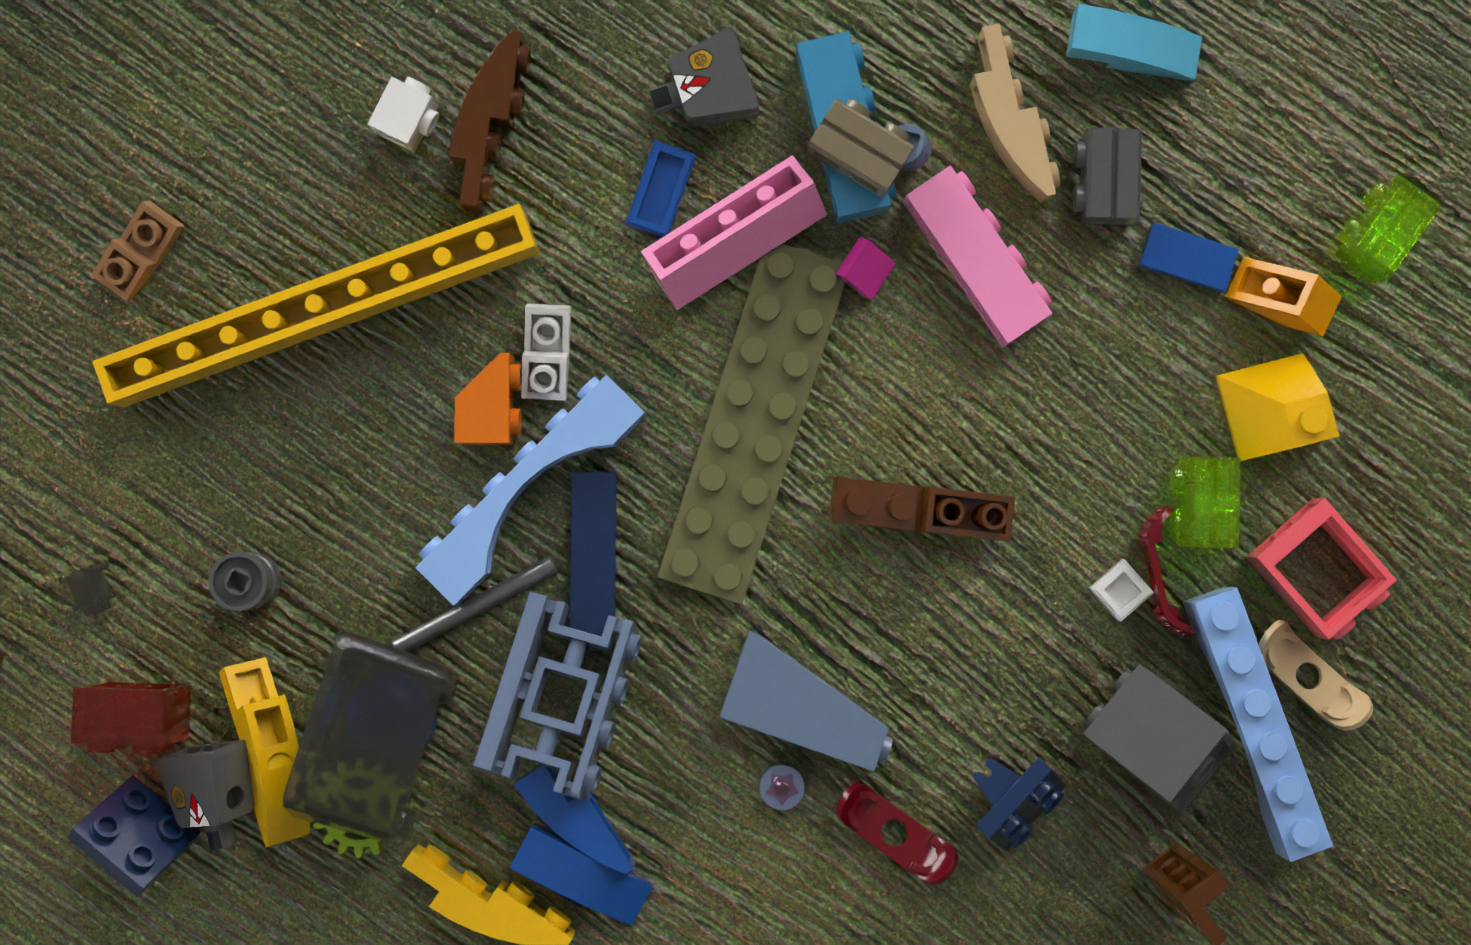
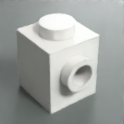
[367,76,439,153]

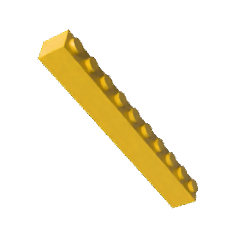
[92,204,540,407]

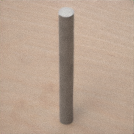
[392,556,558,656]

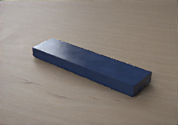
[570,472,617,651]

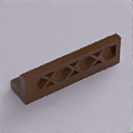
[1141,842,1230,945]

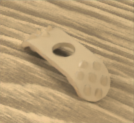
[1258,620,1373,731]

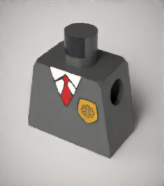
[649,26,759,127]
[154,740,254,850]

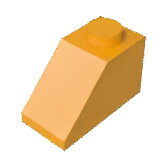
[1225,257,1342,337]

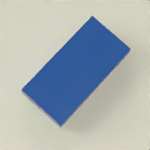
[625,140,697,238]
[1138,222,1239,293]

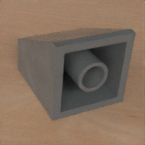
[1083,663,1237,815]

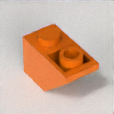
[454,353,522,445]

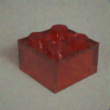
[71,681,191,754]

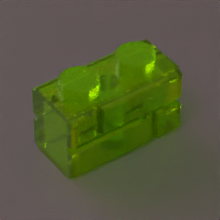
[1335,175,1441,284]
[1169,456,1241,548]

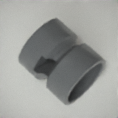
[208,552,282,612]

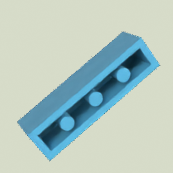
[796,31,896,224]

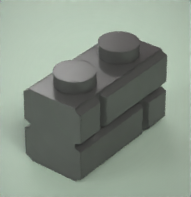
[1072,127,1142,226]

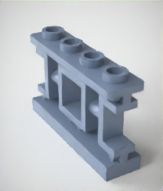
[473,591,642,801]

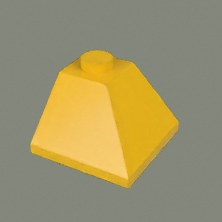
[1215,353,1340,462]

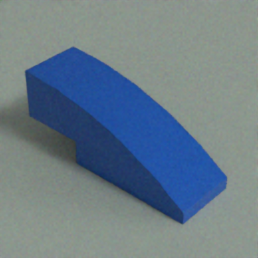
[514,764,636,875]
[509,823,654,926]

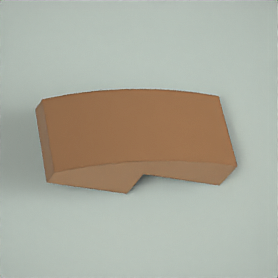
[91,200,185,302]

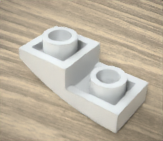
[521,303,571,401]

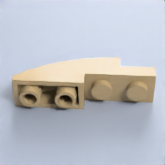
[969,23,1060,203]

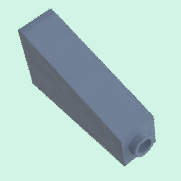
[719,630,893,771]

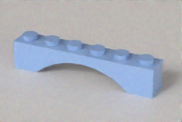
[415,375,647,606]
[1183,586,1333,862]

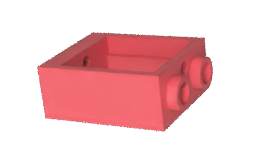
[1246,498,1397,640]

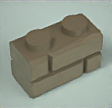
[806,99,915,199]

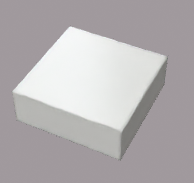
[1089,559,1154,622]

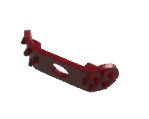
[1137,505,1198,637]
[836,781,958,885]

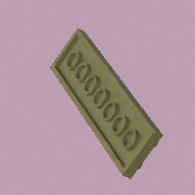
[657,244,845,605]

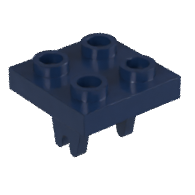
[973,757,1066,851]
[68,775,201,897]

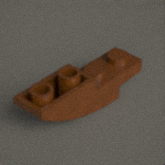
[448,30,531,213]
[829,476,1015,542]

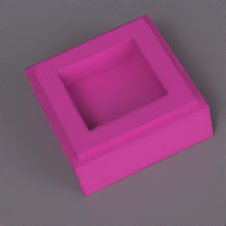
[835,237,896,300]

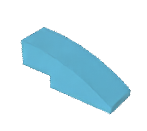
[1066,4,1202,82]

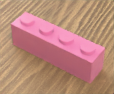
[641,155,827,310]
[903,165,1053,348]

